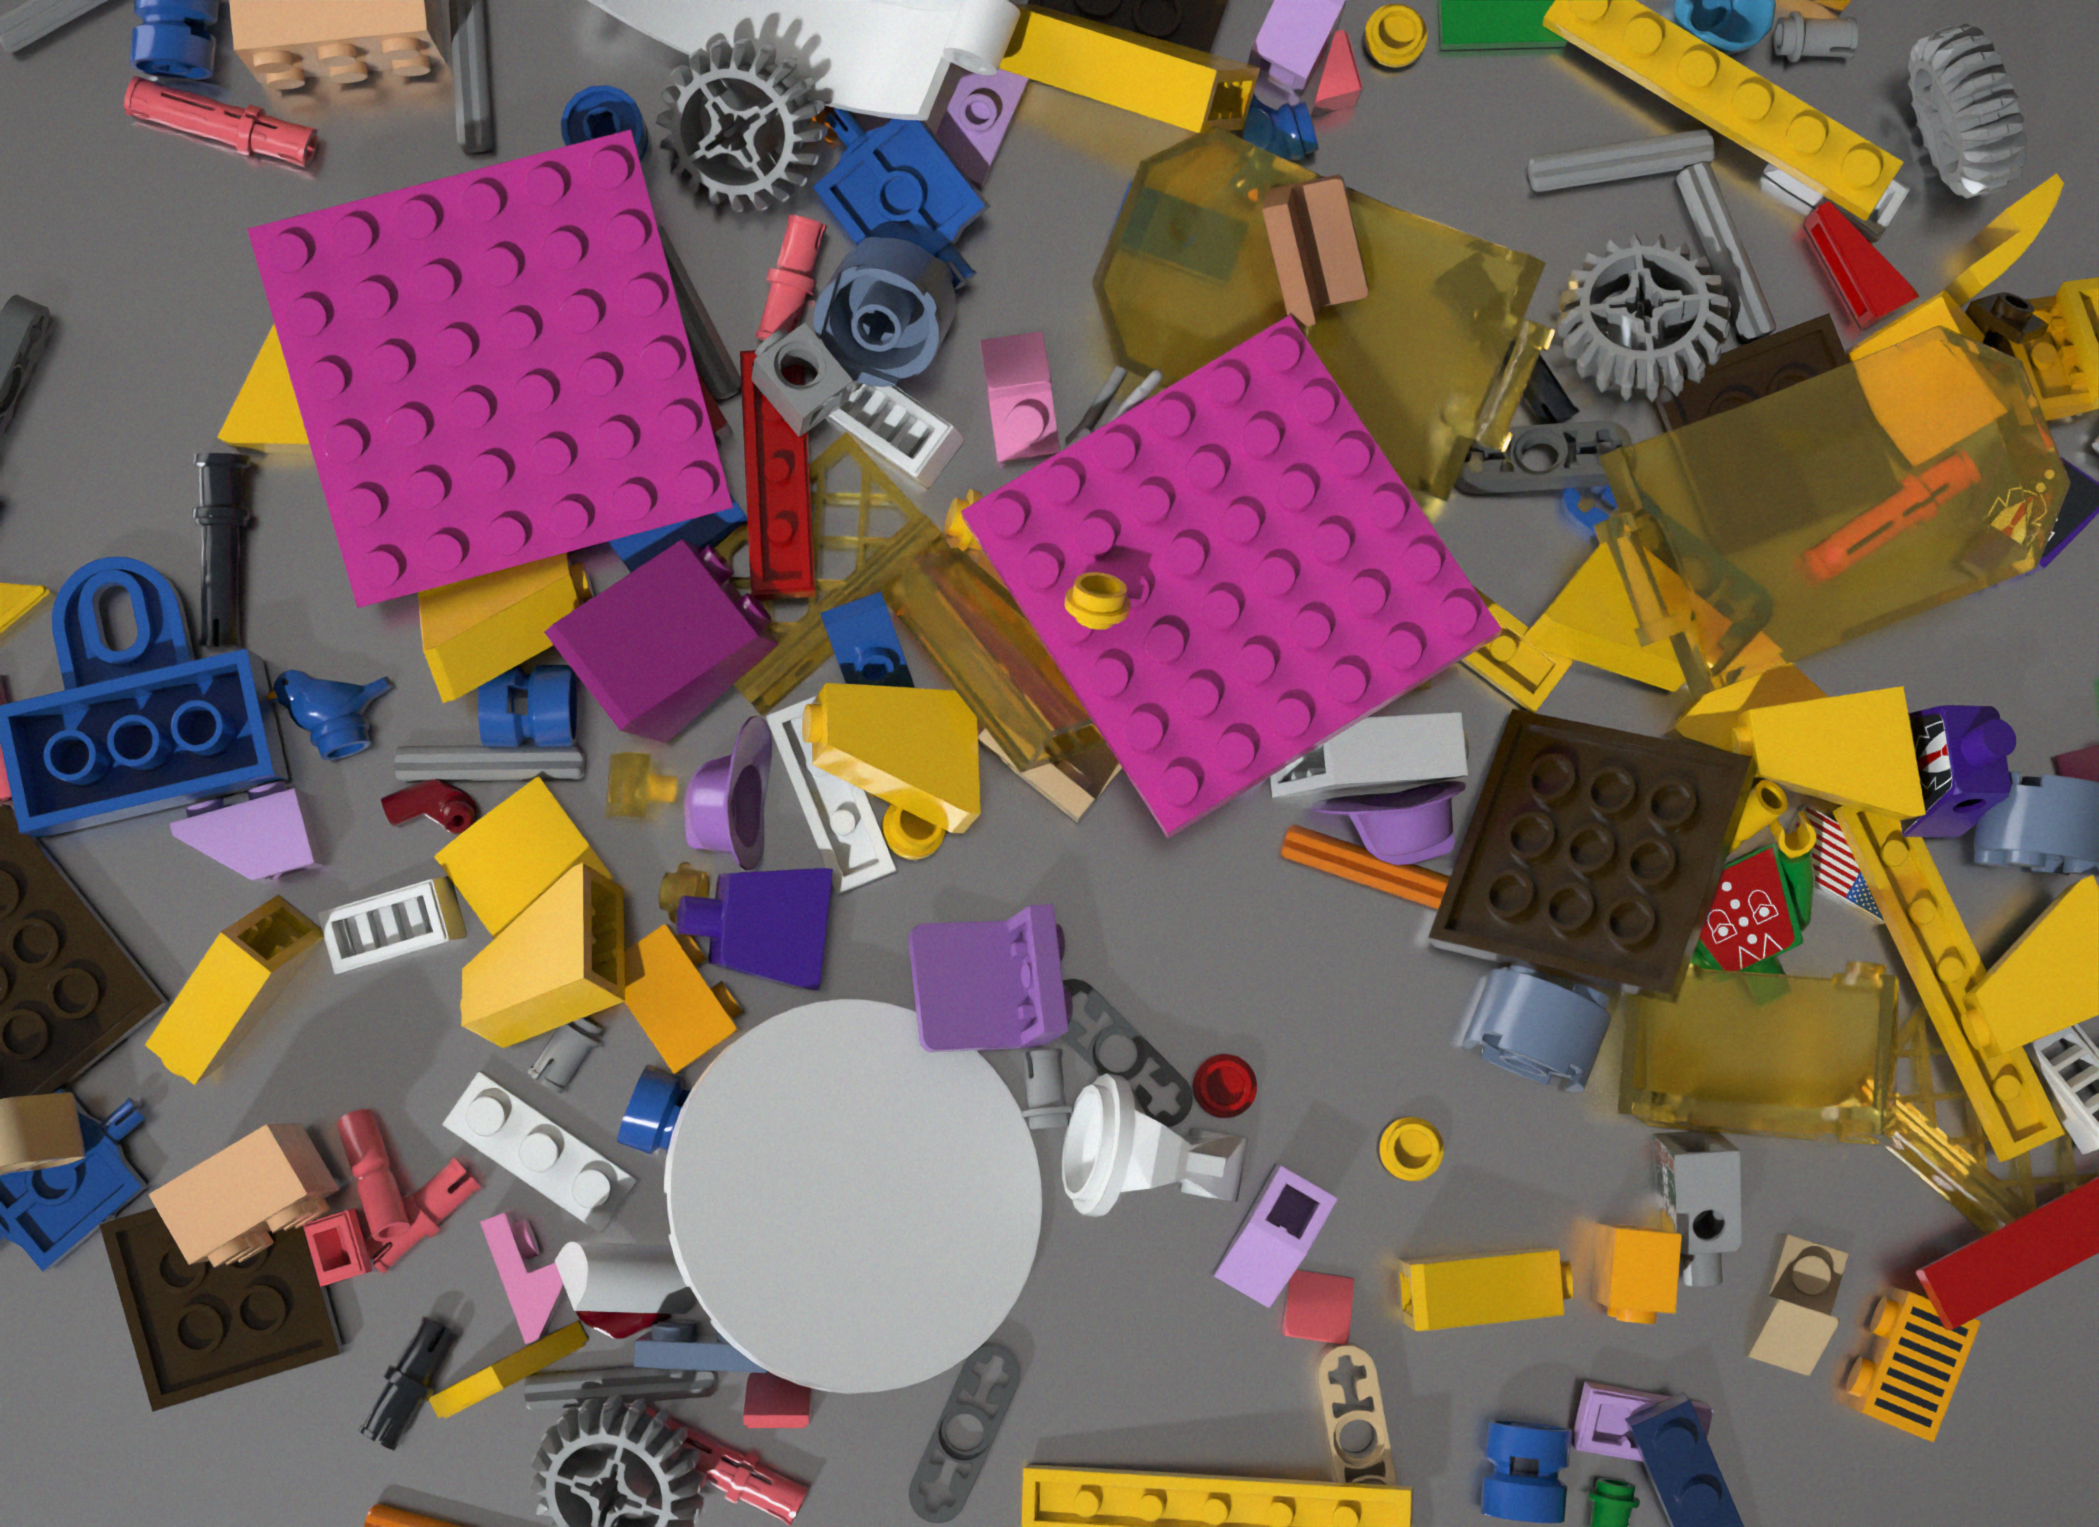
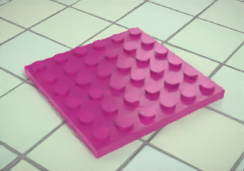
[247,130,733,608]
[961,315,1502,838]

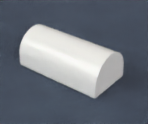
[555,1242,696,1314]

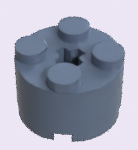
[814,236,956,387]
[1973,771,2099,877]
[1462,965,1612,1092]

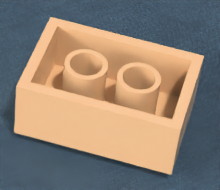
[229,0,446,89]
[148,1123,340,1268]

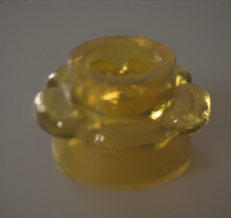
[659,862,710,924]

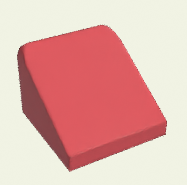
[1311,29,1363,116]
[303,1208,373,1287]
[1281,1270,1354,1345]
[743,1372,812,1428]

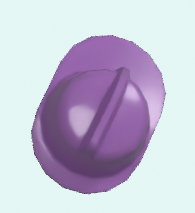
[684,715,771,871]
[1312,781,1466,865]

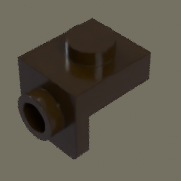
[1965,292,2049,361]

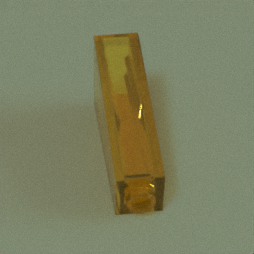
[885,547,1107,773]

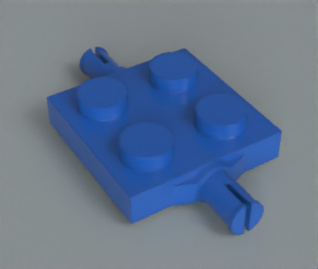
[812,108,991,290]
[0,1088,148,1272]

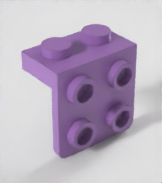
[908,904,1073,1053]

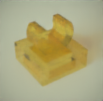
[605,751,677,820]

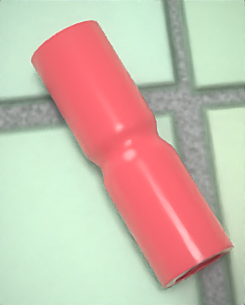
[337,1109,410,1241]

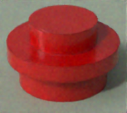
[1193,1054,1257,1118]

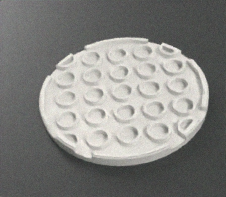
[664,999,1042,1394]

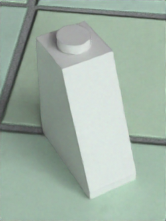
[1270,712,1469,798]

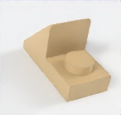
[1746,1233,1849,1376]

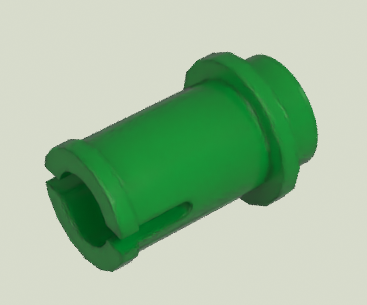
[1588,1478,1640,1527]

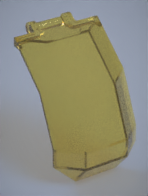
[1091,126,1555,502]
[1593,325,2071,699]

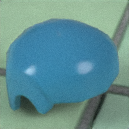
[1674,0,1776,55]

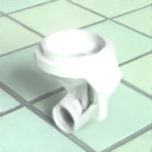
[1062,1073,1249,1217]

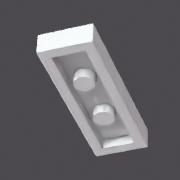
[766,696,897,895]
[442,1071,640,1234]

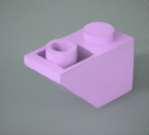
[1248,0,1347,95]
[169,782,326,883]
[1213,1164,1338,1309]

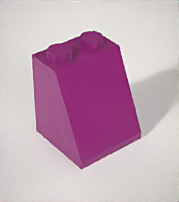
[544,539,779,743]

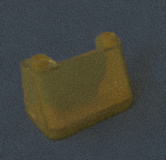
[1617,961,1899,1146]

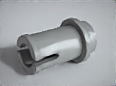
[1774,11,1859,62]
[527,1016,603,1094]
[1021,1049,1073,1130]

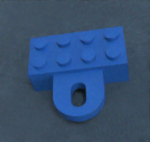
[0,556,289,838]

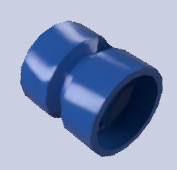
[129,0,219,80]
[560,85,652,171]
[478,665,578,747]
[617,1064,692,1155]
[1480,1420,1572,1523]

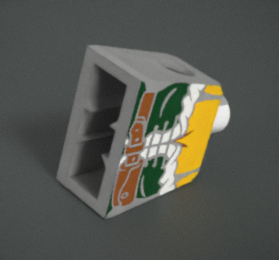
[1652,1129,1742,1287]

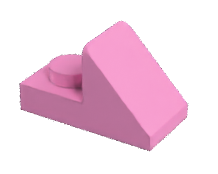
[980,331,1060,466]
[480,1210,566,1344]

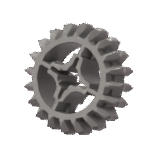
[1908,23,2027,199]
[655,38,828,212]
[1557,233,1731,402]
[529,1393,707,1527]

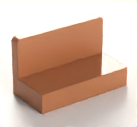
[1262,175,1369,328]

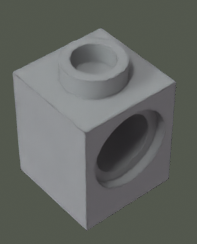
[751,322,853,437]

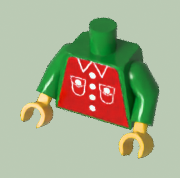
[1687,811,1816,1005]

